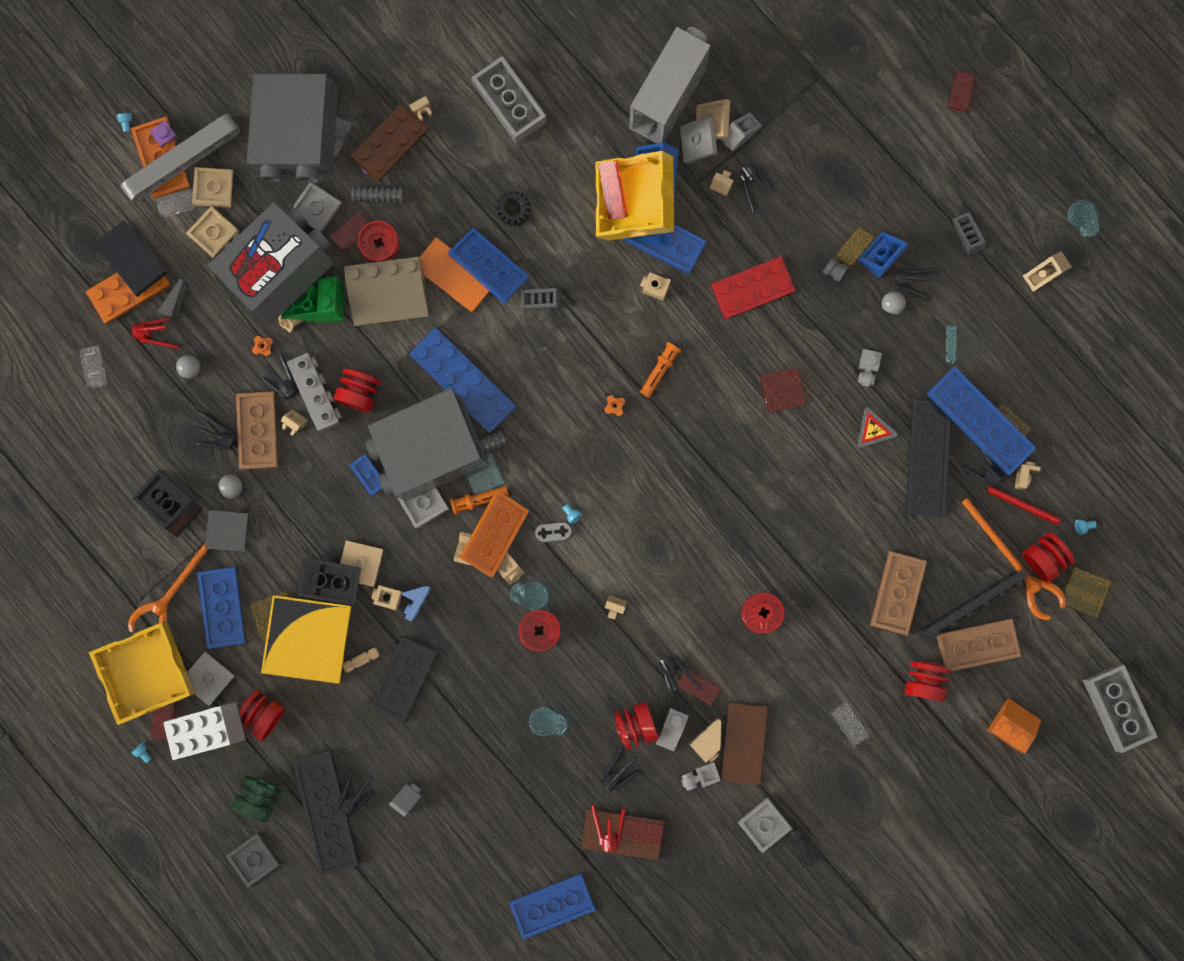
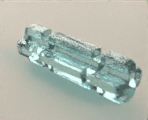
[946,325,957,363]

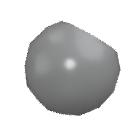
[881,291,906,314]
[176,355,200,379]
[218,474,243,499]

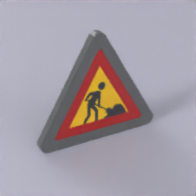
[857,407,898,448]

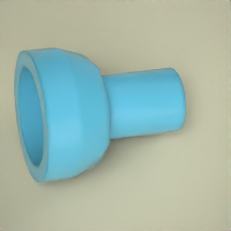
[117,113,132,132]
[562,504,582,525]
[1075,519,1096,535]
[131,742,152,763]

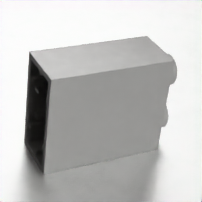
[629,27,711,144]

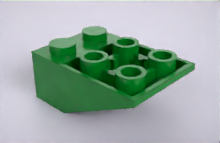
[281,277,345,323]

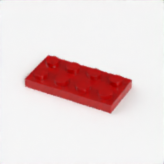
[711,256,796,320]

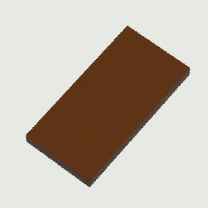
[721,703,767,785]
[581,809,664,860]

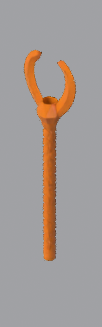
[961,498,1066,620]
[128,542,209,632]

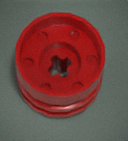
[358,221,400,263]
[333,369,382,413]
[1022,532,1075,584]
[741,593,784,633]
[518,610,560,652]
[904,661,951,702]
[238,689,285,742]
[614,701,659,751]

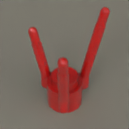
[132,317,179,349]
[591,805,626,852]

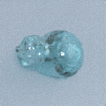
[1067,200,1100,237]
[509,582,549,611]
[529,707,569,736]

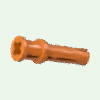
[639,342,682,398]
[450,485,509,515]

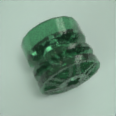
[231,775,282,822]

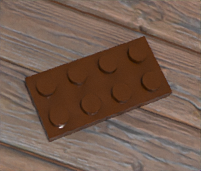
[350,104,429,182]

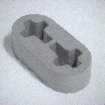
[535,523,571,542]

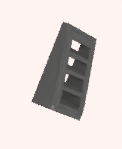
[952,212,986,256]
[158,279,188,319]
[520,288,561,309]

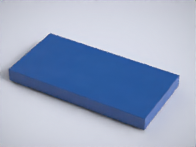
[622,224,707,275]
[448,227,530,304]
[197,567,247,649]
[509,873,596,939]

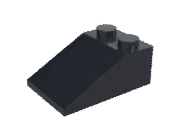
[133,470,203,538]
[295,557,361,606]

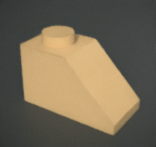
[1023,251,1072,292]
[689,718,721,762]

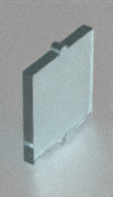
[466,453,504,495]

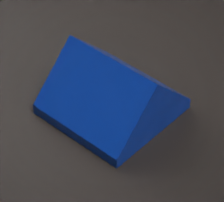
[858,231,908,279]

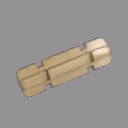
[343,648,380,672]

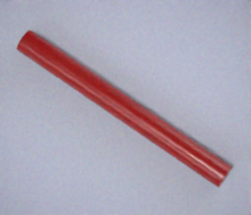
[987,485,1061,525]

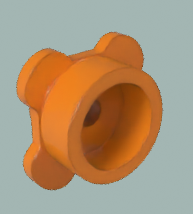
[252,336,273,356]
[605,395,625,416]

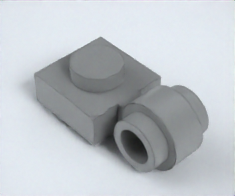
[858,349,882,387]
[681,762,721,791]

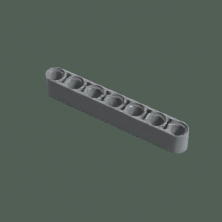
[121,114,240,202]

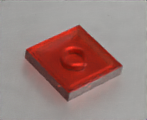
[759,368,806,413]

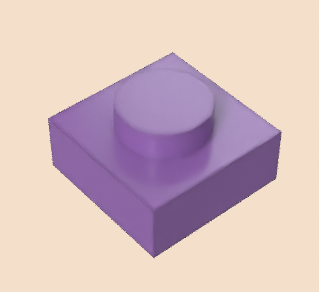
[150,121,177,148]

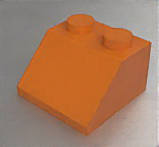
[987,698,1041,753]

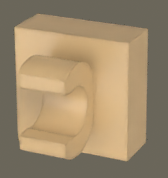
[409,96,432,121]
[710,170,734,196]
[281,409,308,435]
[605,595,627,620]

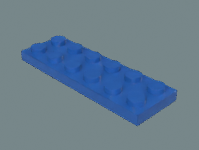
[409,327,516,434]
[927,366,1036,476]

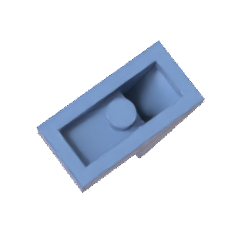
[401,586,432,622]

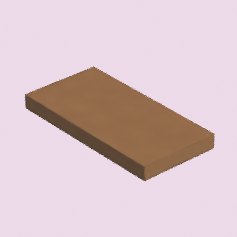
[236,391,278,470]
[870,551,927,636]
[937,619,1021,671]

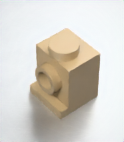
[640,272,671,301]
[372,585,403,610]

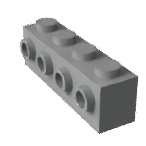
[287,353,342,433]

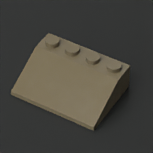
[344,257,429,326]

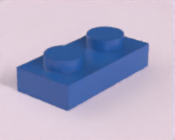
[350,454,383,496]

